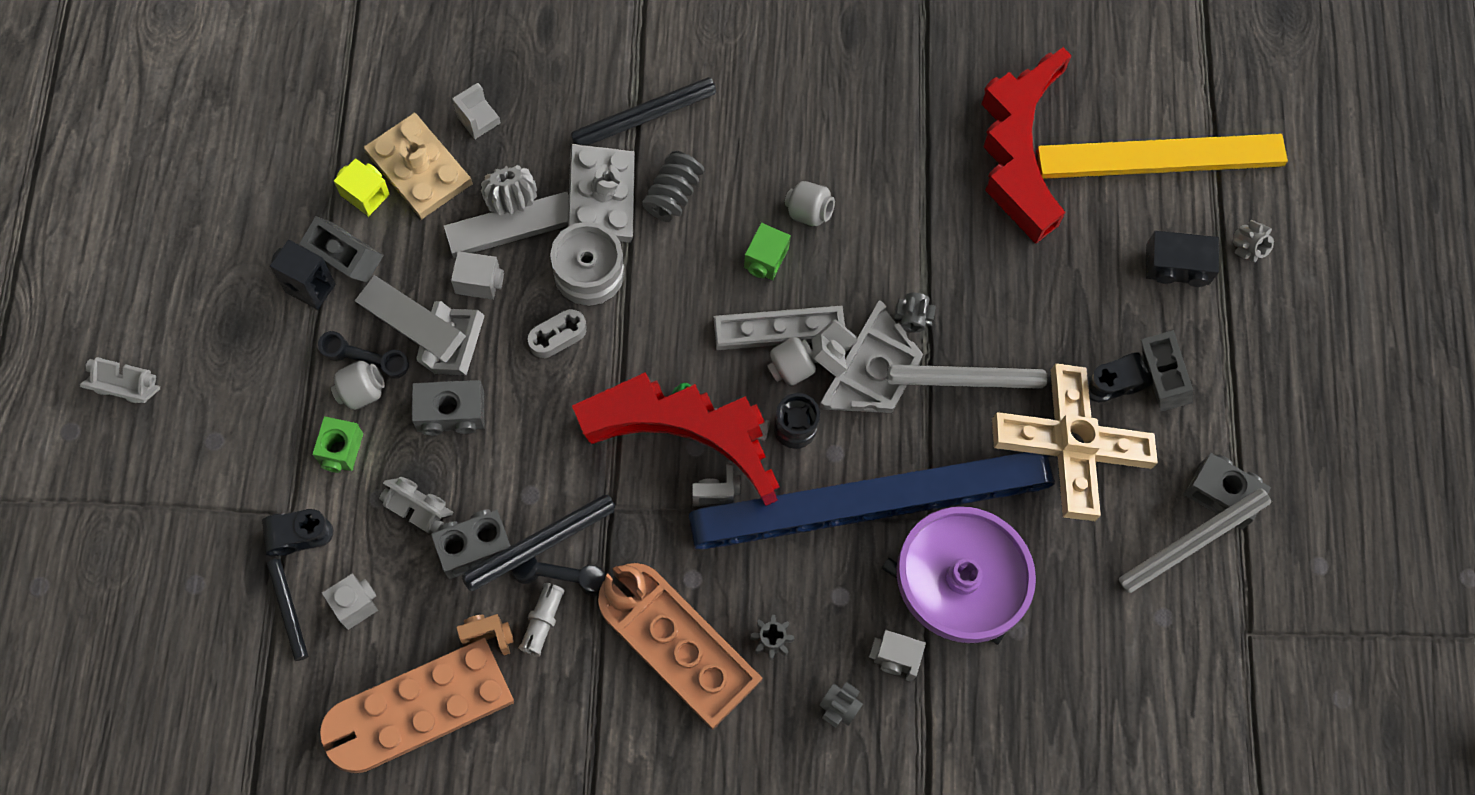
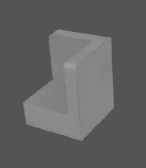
[452,83,500,139]

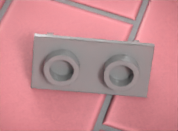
[80,357,160,403]
[379,477,454,534]

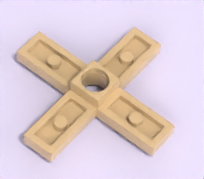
[992,364,1158,521]

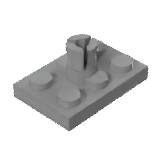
[568,144,635,243]

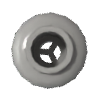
[785,181,835,226]
[767,337,817,386]
[331,361,385,410]

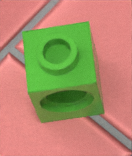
[744,223,791,280]
[312,416,363,473]

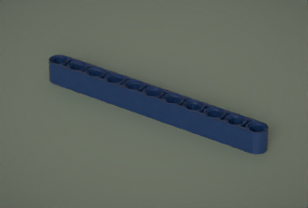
[689,452,1055,549]

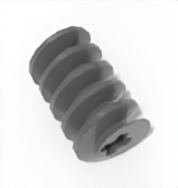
[642,151,705,222]

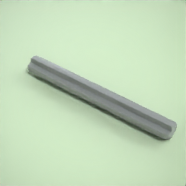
[887,365,1047,388]
[1119,489,1271,593]

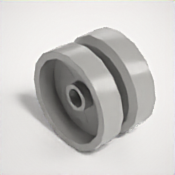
[550,222,624,306]

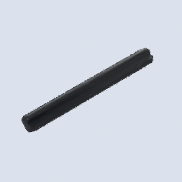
[571,77,716,146]
[462,495,615,591]

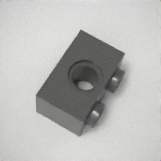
[299,216,384,283]
[412,380,485,436]
[1183,453,1271,529]

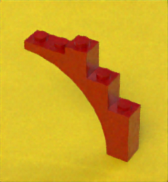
[981,47,1072,244]
[572,372,780,506]

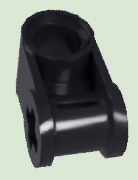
[1088,352,1153,403]
[262,509,334,556]

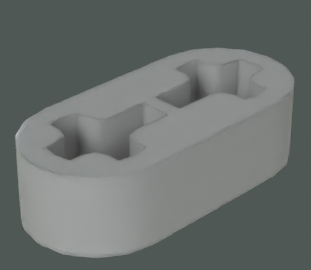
[528,309,587,358]

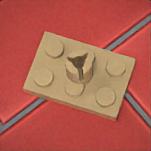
[364,113,473,220]

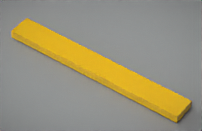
[1036,134,1288,179]

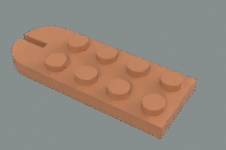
[598,563,763,730]
[320,638,514,773]

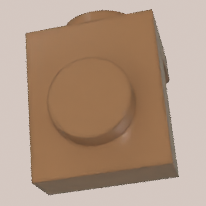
[457,614,514,655]

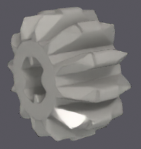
[481,165,537,215]

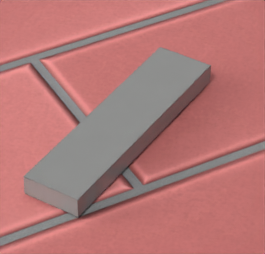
[444,192,569,258]
[355,275,466,363]
[713,306,845,350]

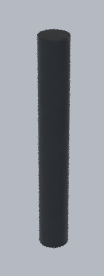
[267,559,309,661]

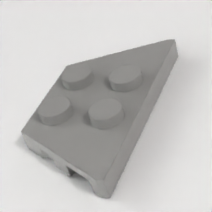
[820,300,923,413]

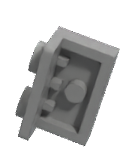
[417,301,485,375]

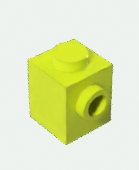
[334,158,390,217]

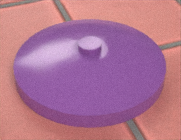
[897,507,1036,643]

